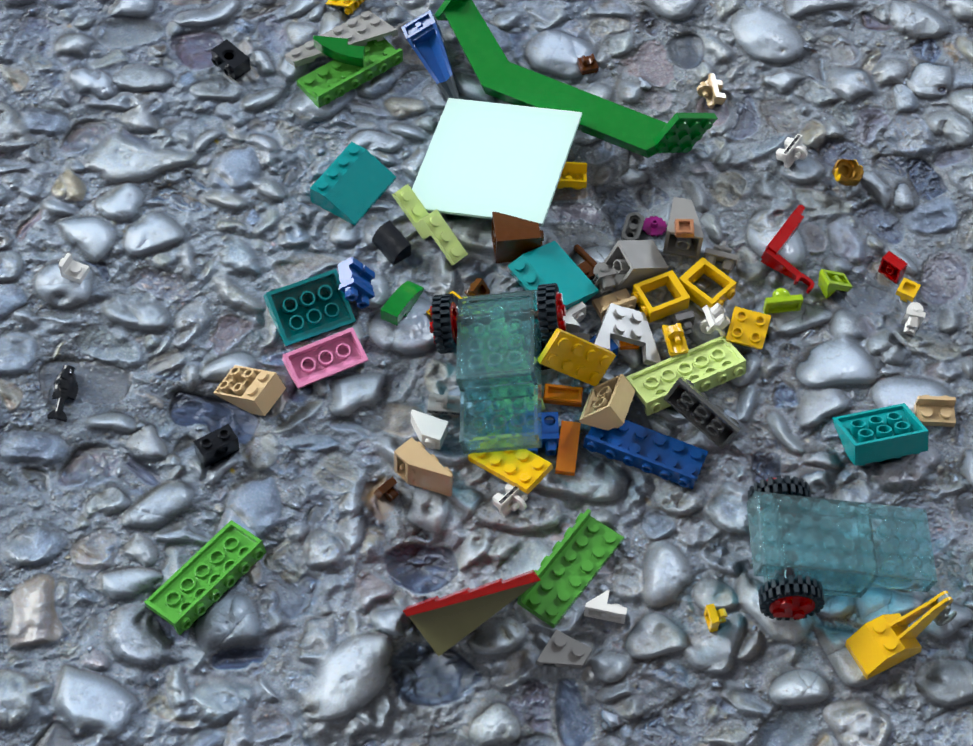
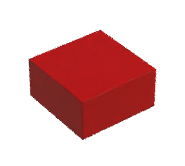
[878,251,908,284]

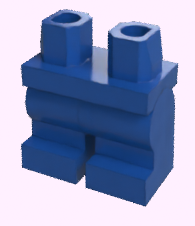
[338,257,375,309]
[520,412,559,456]

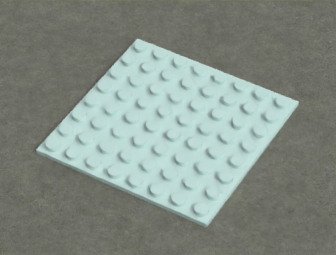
[412,98,582,226]

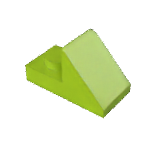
[818,269,853,298]

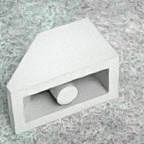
[411,409,449,450]

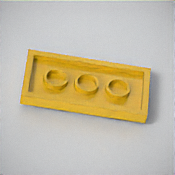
[537,328,616,387]
[467,431,553,494]

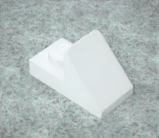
[563,302,587,333]
[584,590,627,624]

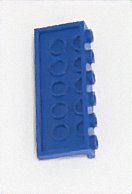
[583,420,708,489]

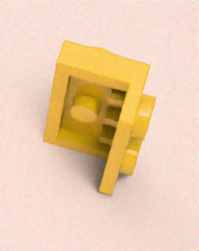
[557,162,587,190]

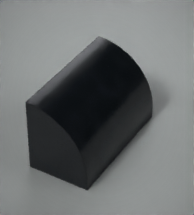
[372,220,411,265]

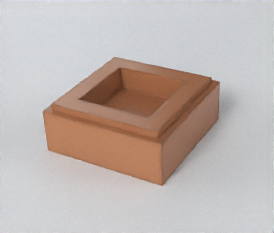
[674,219,694,238]

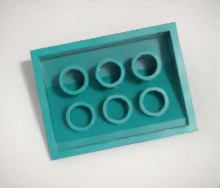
[310,142,396,226]
[508,240,600,310]
[263,269,356,347]
[833,403,929,466]

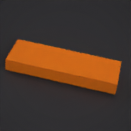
[555,420,581,476]

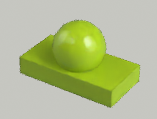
[763,288,803,314]

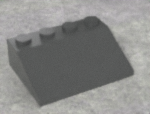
[664,377,742,450]

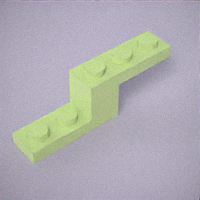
[392,184,468,265]

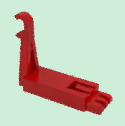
[761,204,814,294]

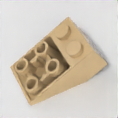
[213,365,286,416]
[394,437,453,497]

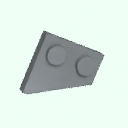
[536,629,592,669]

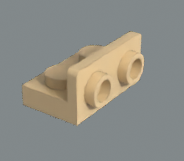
[592,288,637,320]
[914,395,956,427]

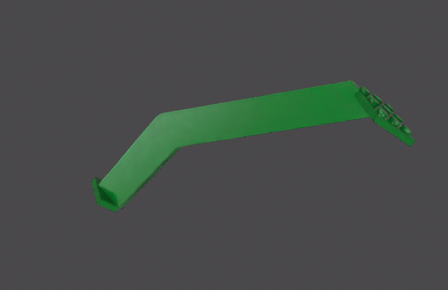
[434,0,718,158]

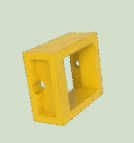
[679,257,737,308]
[631,270,690,323]

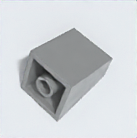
[663,197,704,260]
[603,240,669,291]

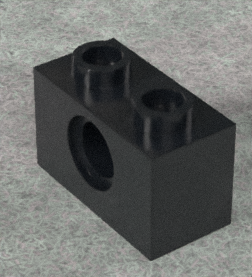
[211,39,251,80]
[193,424,240,468]

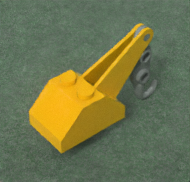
[845,591,957,680]

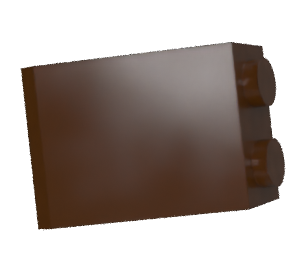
[491,212,544,263]

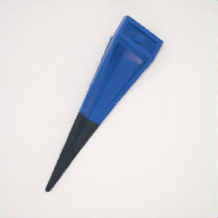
[401,10,460,100]

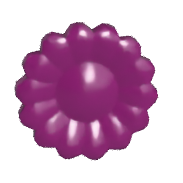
[643,216,667,237]

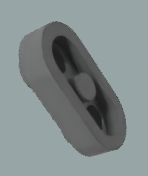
[621,212,644,240]

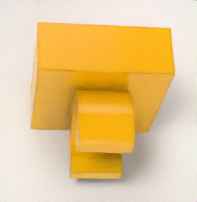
[895,277,921,303]
[704,604,727,632]

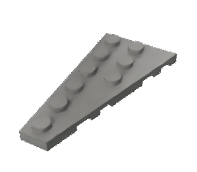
[285,10,398,67]

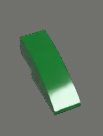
[313,35,365,67]
[381,281,424,326]

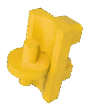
[662,323,689,357]

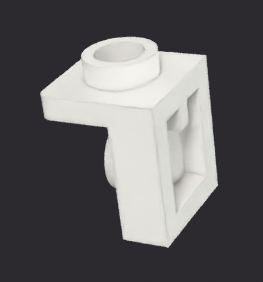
[58,253,90,284]

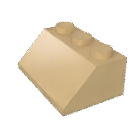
[579,374,635,431]

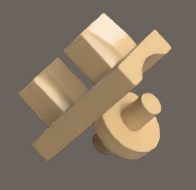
[697,73,726,109]

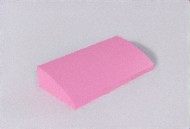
[282,327,369,389]

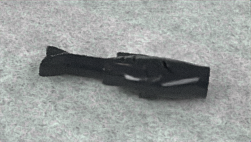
[47,365,78,422]

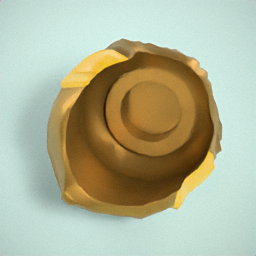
[832,159,864,187]

